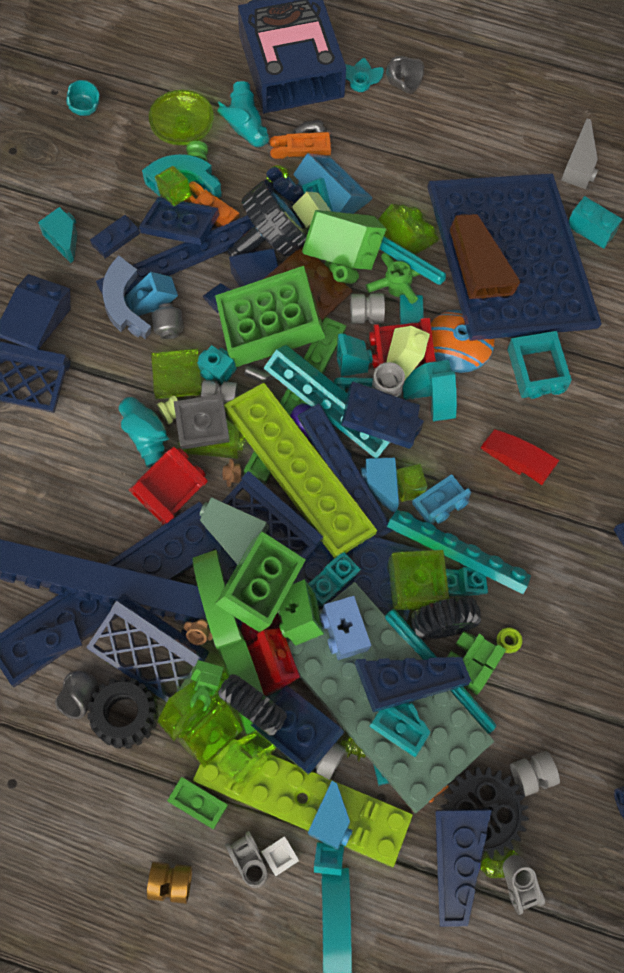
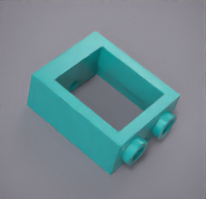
[507,331,572,399]

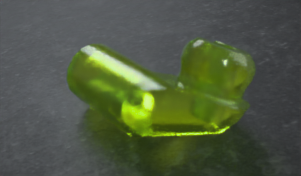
[480,850,519,878]

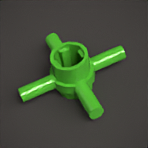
[366,253,430,304]

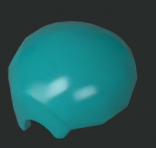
[66,80,99,116]

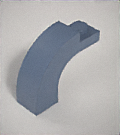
[102,255,151,339]

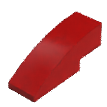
[481,429,559,485]

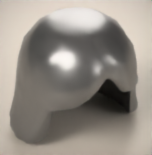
[386,56,424,94]
[55,670,99,719]

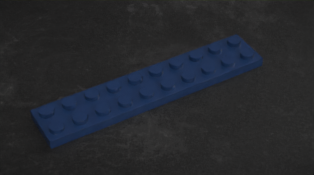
[0,502,218,687]

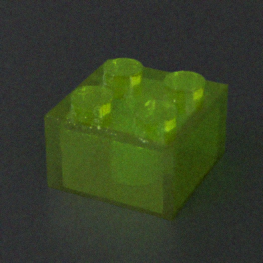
[388,550,449,610]

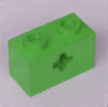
[278,579,324,646]

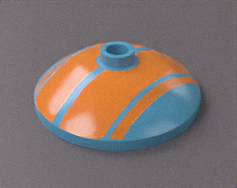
[431,310,495,373]

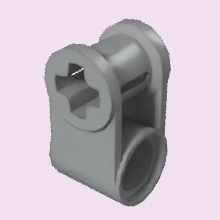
[225,831,268,888]
[503,855,545,915]

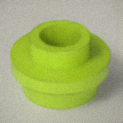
[496,627,522,653]

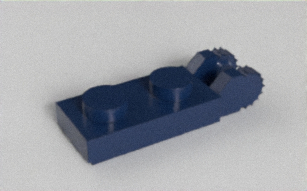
[266,167,304,204]

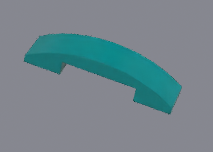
[321,868,352,973]

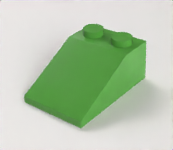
[302,210,386,270]

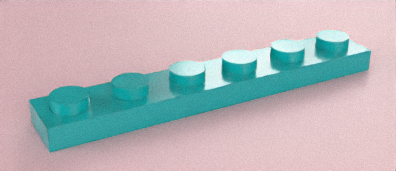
[387,510,531,594]

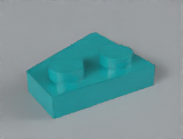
[369,702,431,757]

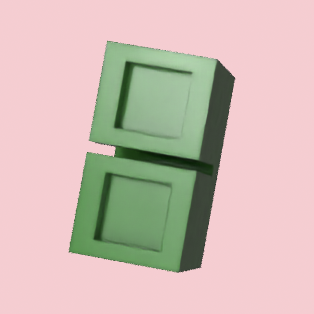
[447,631,507,695]

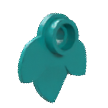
[345,58,384,92]

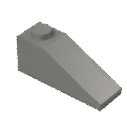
[561,119,598,189]

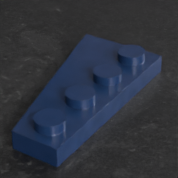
[354,657,472,713]
[435,809,492,927]

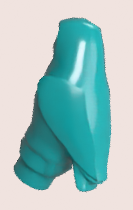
[217,81,269,148]
[118,397,170,467]

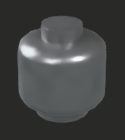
[152,303,184,340]

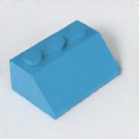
[293,153,373,214]

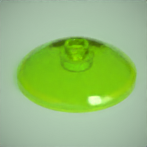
[149,90,214,145]

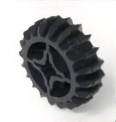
[411,597,481,640]
[218,674,287,735]

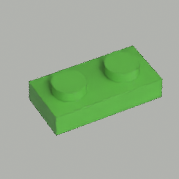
[167,777,228,830]

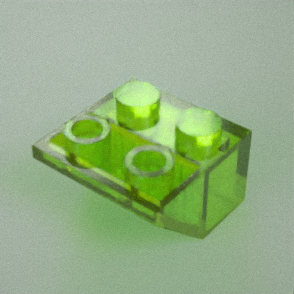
[378,203,440,255]

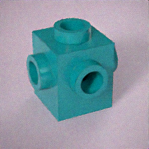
[197,345,237,385]

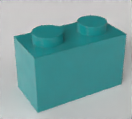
[569,196,622,249]

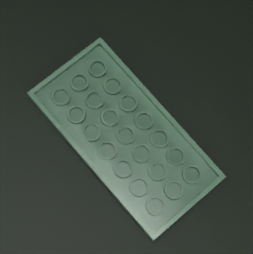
[286,582,495,813]

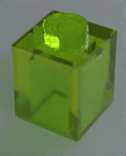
[154,166,192,206]
[396,464,427,502]

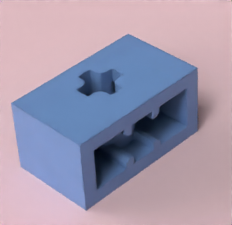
[319,596,371,660]

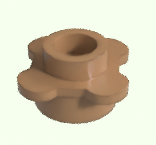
[222,459,241,487]
[184,619,213,645]

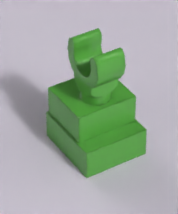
[190,660,224,711]

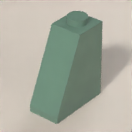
[200,497,269,565]

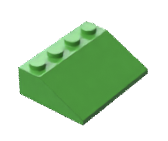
[215,266,326,367]

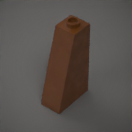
[450,214,520,299]

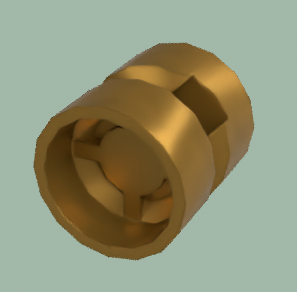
[147,861,192,904]

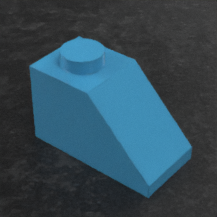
[124,272,178,316]
[360,458,399,512]
[308,781,353,850]

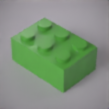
[215,531,305,632]

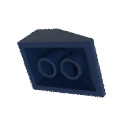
[0,274,70,351]

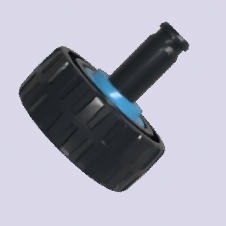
[227,179,309,257]

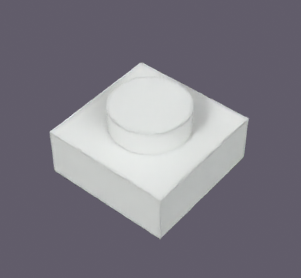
[261,836,299,876]

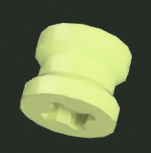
[157,395,178,425]

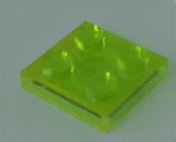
[151,349,202,399]

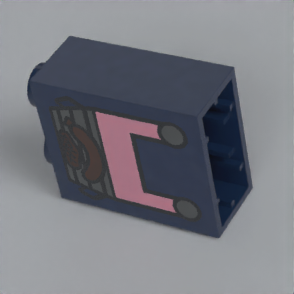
[238,0,346,114]

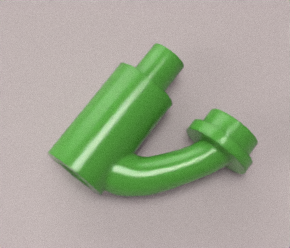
[325,261,359,284]

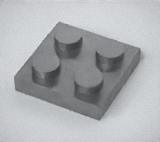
[174,394,230,449]

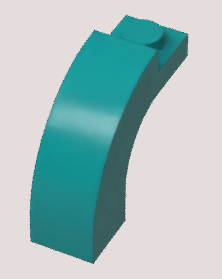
[142,154,221,198]

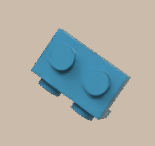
[412,474,471,524]

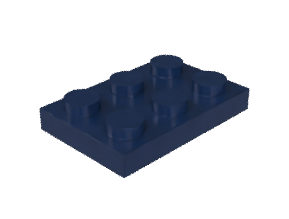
[139,197,219,245]
[341,381,420,449]
[251,685,344,775]

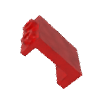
[369,318,436,369]
[128,446,208,525]
[247,628,300,697]

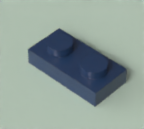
[90,215,140,259]

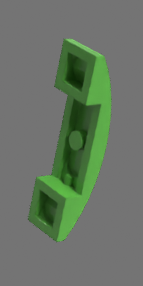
[193,550,242,649]
[218,629,263,734]

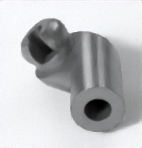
[292,120,326,134]
[244,365,275,383]

